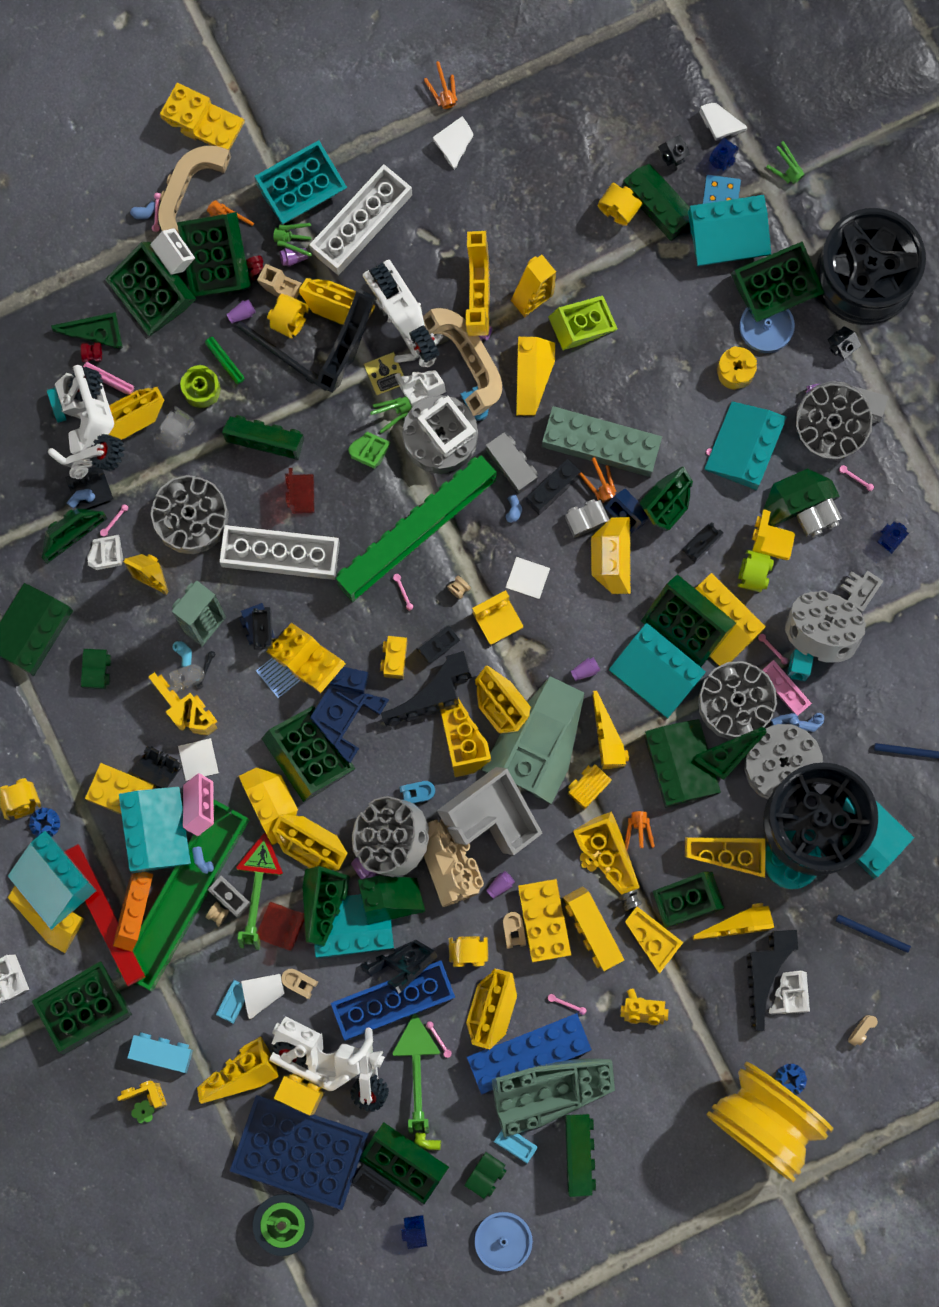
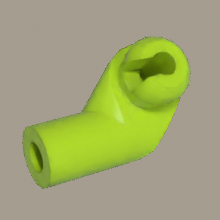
[414,1132,441,1150]

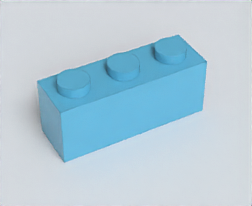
[128,1032,193,1073]

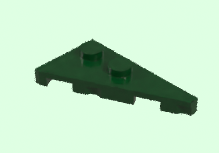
[51,312,123,349]
[694,726,767,780]

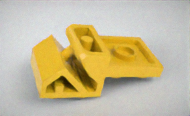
[160,83,245,150]
[266,623,346,693]
[149,672,218,736]
[518,879,571,963]

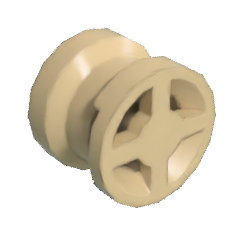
[447,575,471,600]
[205,902,230,927]

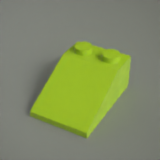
[548,296,618,350]

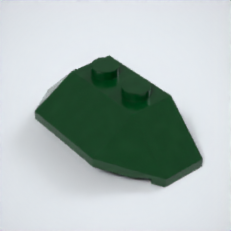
[640,466,693,531]
[764,469,840,526]
[42,508,108,564]

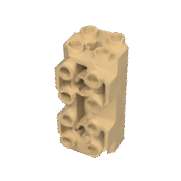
[424,819,484,907]

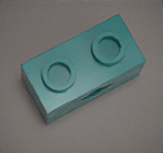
[787,649,814,681]

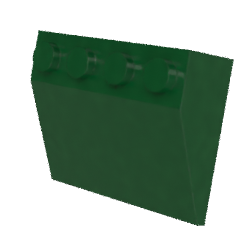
[177,212,251,296]
[730,241,824,322]
[105,242,196,336]
[641,574,736,668]
[0,583,73,676]
[261,706,356,802]
[643,719,721,808]
[32,961,132,1055]

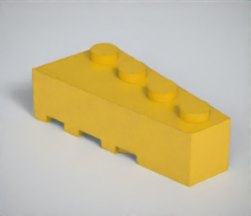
[511,255,556,318]
[685,837,765,878]
[563,886,624,971]

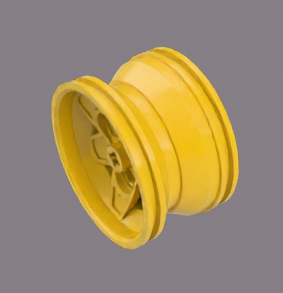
[706,1061,833,1183]

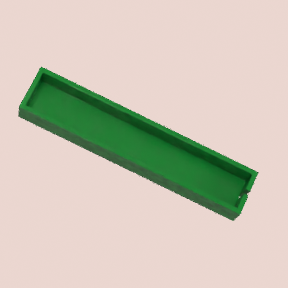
[336,455,496,603]
[116,800,250,991]

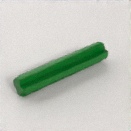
[205,337,245,384]

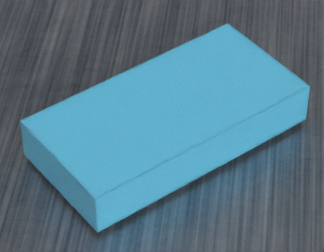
[216,980,245,1024]
[494,1130,538,1164]

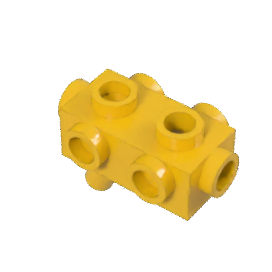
[621,989,669,1025]

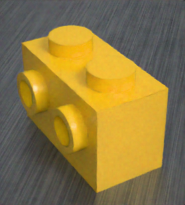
[380,636,407,679]

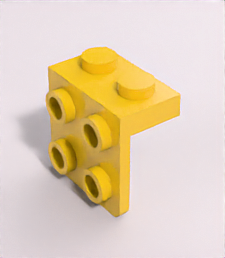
[752,509,795,560]

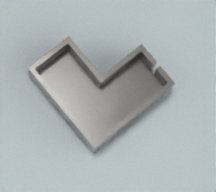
[437,767,543,855]

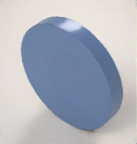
[740,308,795,353]
[475,1212,533,1271]

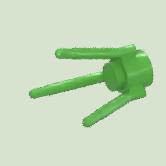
[766,141,805,184]
[273,223,312,256]
[370,396,412,433]

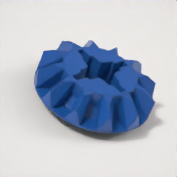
[29,808,60,837]
[775,1064,807,1095]

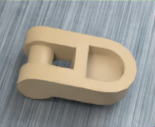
[503,912,526,949]
[281,969,318,999]
[848,1015,878,1046]

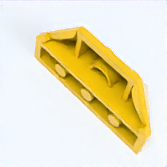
[299,278,375,324]
[108,387,164,440]
[591,517,631,594]
[475,666,531,734]
[239,768,298,845]
[272,814,348,871]
[466,969,517,1050]

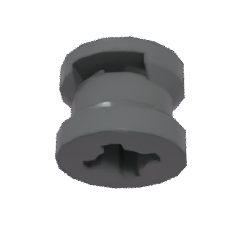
[619,889,642,911]

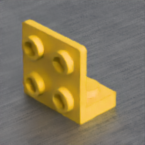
[472,590,523,645]
[117,1080,167,1108]

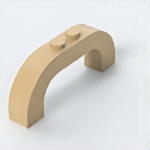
[158,146,231,234]
[423,308,502,416]

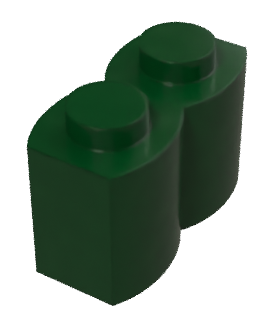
[81,649,111,689]
[464,1151,507,1199]

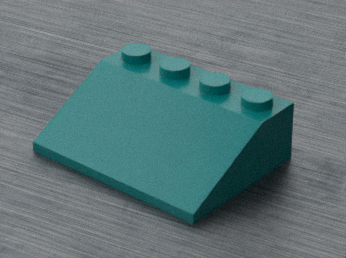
[254,140,347,225]
[688,195,771,266]
[704,401,787,491]
[609,623,706,719]
[119,787,191,873]
[822,798,914,879]
[8,831,97,930]
[314,894,394,959]

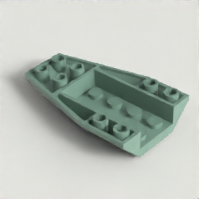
[482,676,584,804]
[492,1059,615,1137]

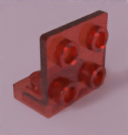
[285,468,315,514]
[257,902,305,952]

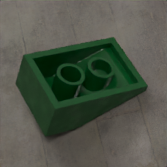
[653,872,725,928]
[358,876,425,925]

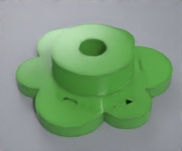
[131,1100,154,1123]

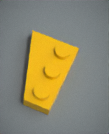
[625,907,683,974]

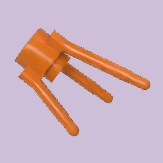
[424,61,458,109]
[207,200,254,226]
[580,457,617,503]
[624,811,655,849]

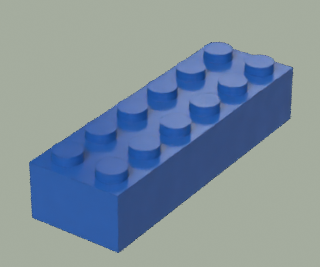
[331,961,455,1041]
[467,1013,592,1094]

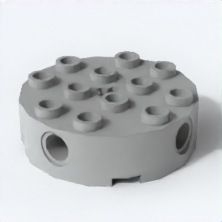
[796,381,873,459]
[402,395,478,474]
[151,475,229,554]
[785,590,866,662]
[698,661,777,740]
[744,724,823,802]
[352,796,429,877]

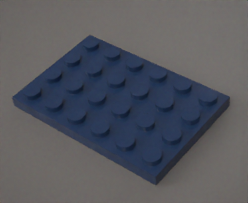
[230,1095,369,1210]

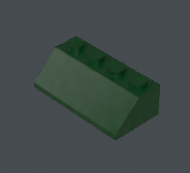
[622,164,690,241]
[222,415,304,460]
[565,1114,596,1197]
[360,1122,449,1205]

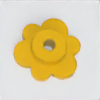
[580,853,597,872]

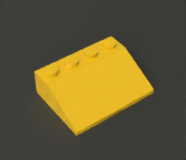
[695,573,766,666]

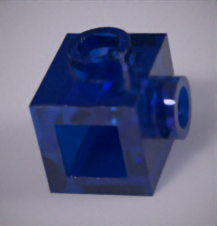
[709,138,739,171]
[877,521,909,554]
[401,1215,428,1249]

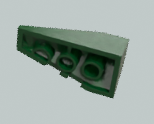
[302,866,350,947]

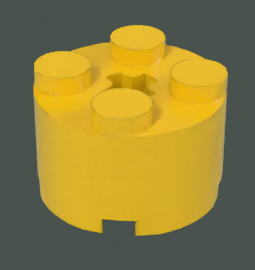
[598,182,642,226]
[267,294,309,338]
[717,346,757,390]
[0,778,41,820]
[449,936,488,967]

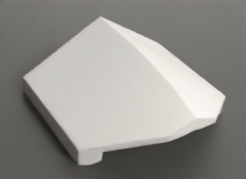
[87,535,123,570]

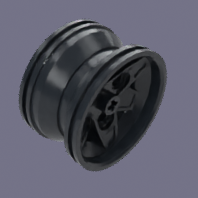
[815,208,926,325]
[763,762,878,876]

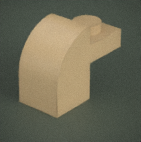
[257,264,302,299]

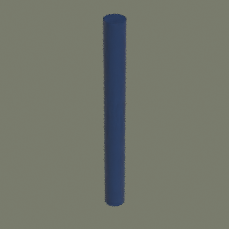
[874,743,939,759]
[836,914,911,953]

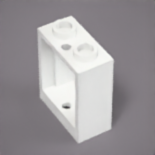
[418,396,476,458]

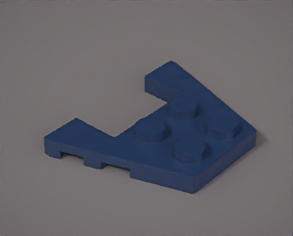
[310,685,389,764]

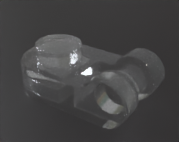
[169,664,205,692]

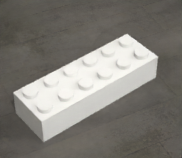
[309,164,412,276]
[220,525,340,580]

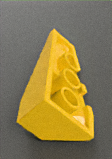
[516,337,555,416]
[123,554,168,595]
[592,691,629,770]
[441,698,491,777]
[573,811,639,895]
[8,886,85,953]
[692,903,774,940]
[197,1036,278,1104]

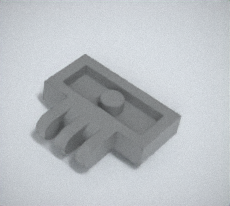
[840,571,883,613]

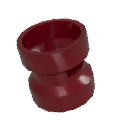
[246,255,264,281]
[81,343,102,362]

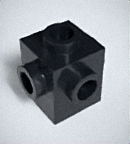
[658,135,690,166]
[827,326,862,359]

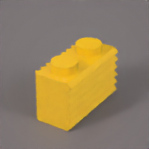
[568,764,612,810]

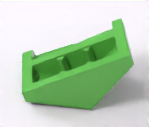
[348,432,391,469]

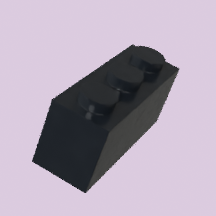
[526,459,581,515]

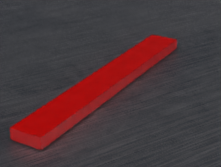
[64,844,146,986]

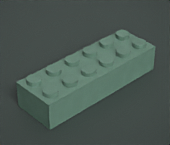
[542,406,662,477]
[172,581,226,647]

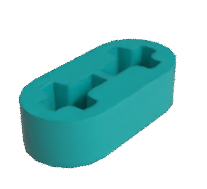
[47,387,67,423]

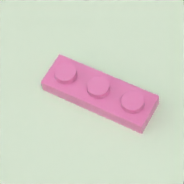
[763,660,812,715]

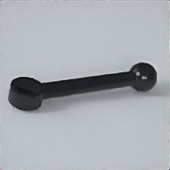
[195,651,216,689]

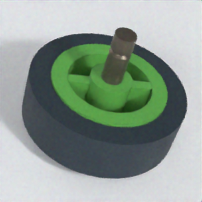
[253,1194,314,1256]

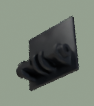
[65,467,114,509]
[131,746,182,788]

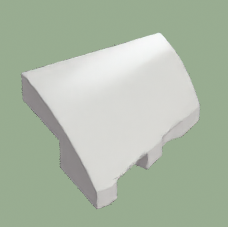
[699,103,747,141]
[433,117,473,169]
[395,370,446,407]
[0,955,29,1004]
[769,971,810,1014]
[241,974,285,1019]

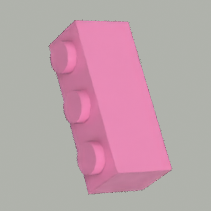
[183,773,214,836]

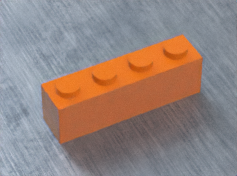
[113,872,153,951]

